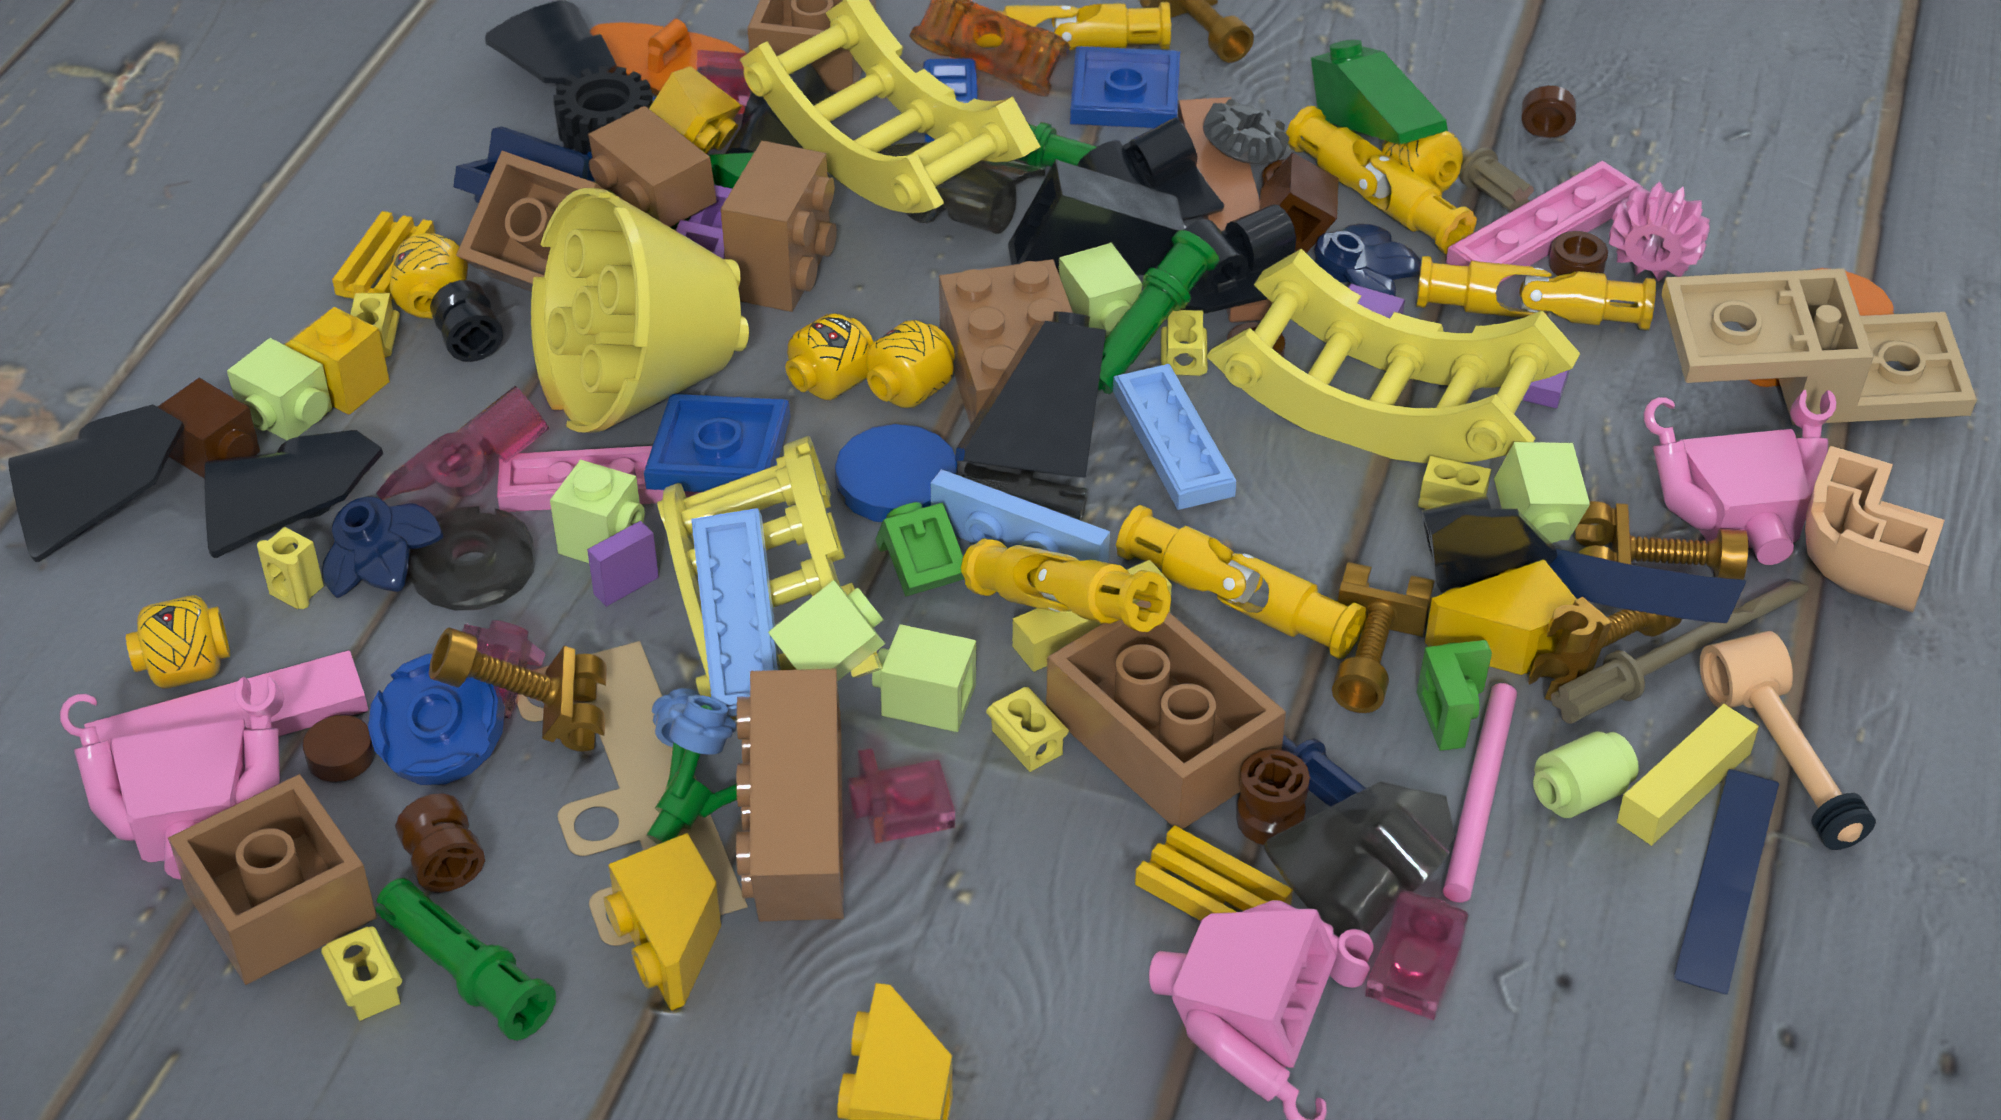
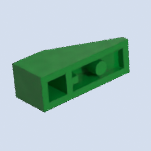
[1311,40,1448,145]

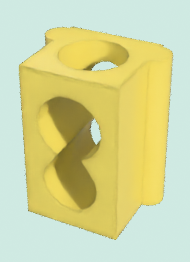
[350,293,400,358]
[1161,310,1208,376]
[1418,456,1491,509]
[257,527,324,609]
[986,687,1069,772]
[321,926,402,1021]

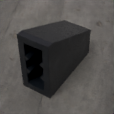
[1008,160,1186,276]
[955,311,1106,478]

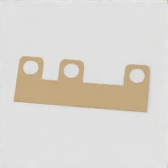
[513,641,748,946]

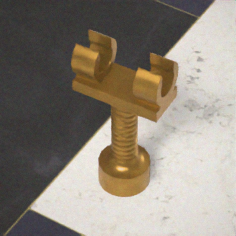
[1139,0,1254,63]
[1575,501,1748,580]
[1332,562,1435,713]
[1528,597,1682,701]
[429,627,607,751]

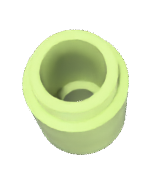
[1533,731,1639,818]

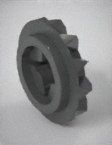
[1203,99,1290,164]

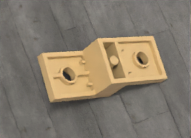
[1661,268,1977,425]

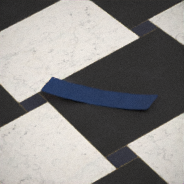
[1549,548,1746,623]
[1674,769,1779,995]

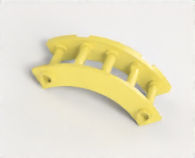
[740,0,1041,213]
[1206,249,1580,463]
[657,436,883,722]

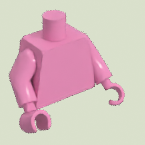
[1644,390,1837,565]
[60,676,284,880]
[1149,900,1374,1120]

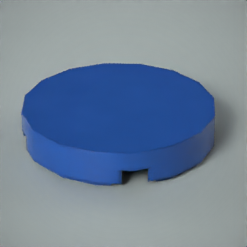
[835,424,958,522]
[368,653,505,785]

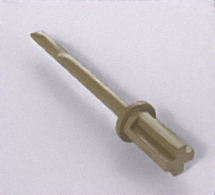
[1460,145,1534,212]
[1551,580,1809,724]

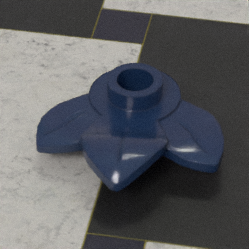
[1314,224,1421,296]
[322,497,444,598]

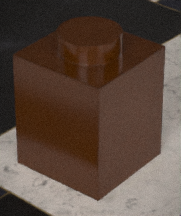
[1260,152,1339,254]
[157,377,260,479]

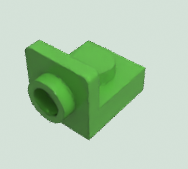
[875,502,965,597]
[1416,640,1492,751]

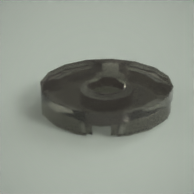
[408,506,535,611]

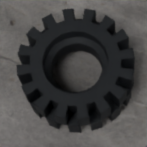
[553,66,653,158]

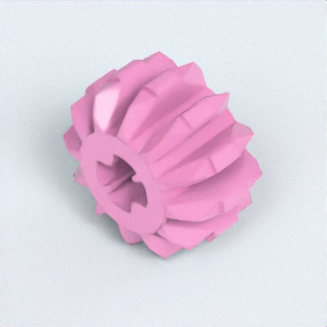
[1609,181,1710,282]

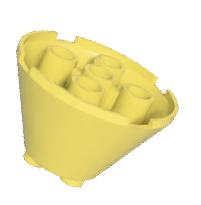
[531,188,749,433]

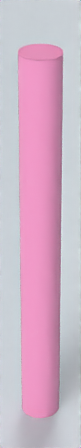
[1443,683,1517,903]

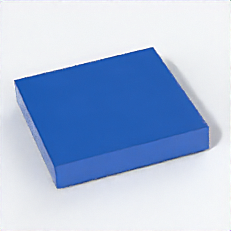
[1070,46,1180,128]
[644,394,791,492]

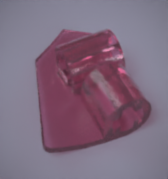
[376,386,550,500]

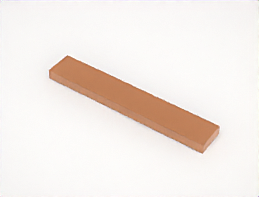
[1178,97,1272,322]

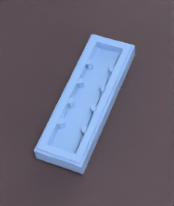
[1113,364,1236,510]
[931,469,1110,563]
[691,508,780,717]

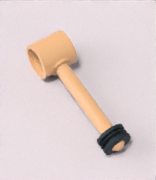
[1700,631,1876,850]

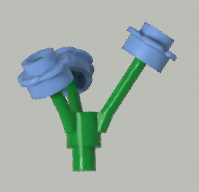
[646,688,737,844]

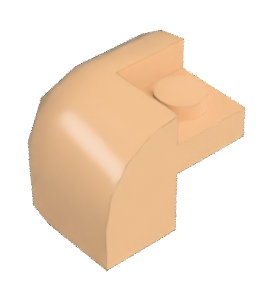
[1805,446,1945,613]

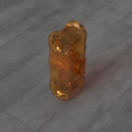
[909,0,1070,97]

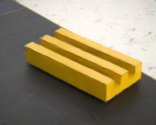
[332,211,435,300]
[1135,825,1293,921]

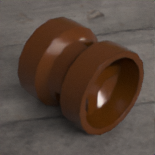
[1236,749,1310,846]
[395,793,485,893]

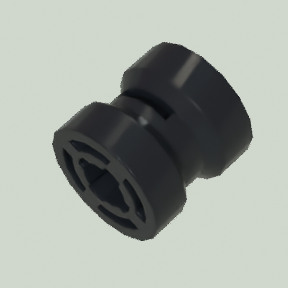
[430,280,503,362]

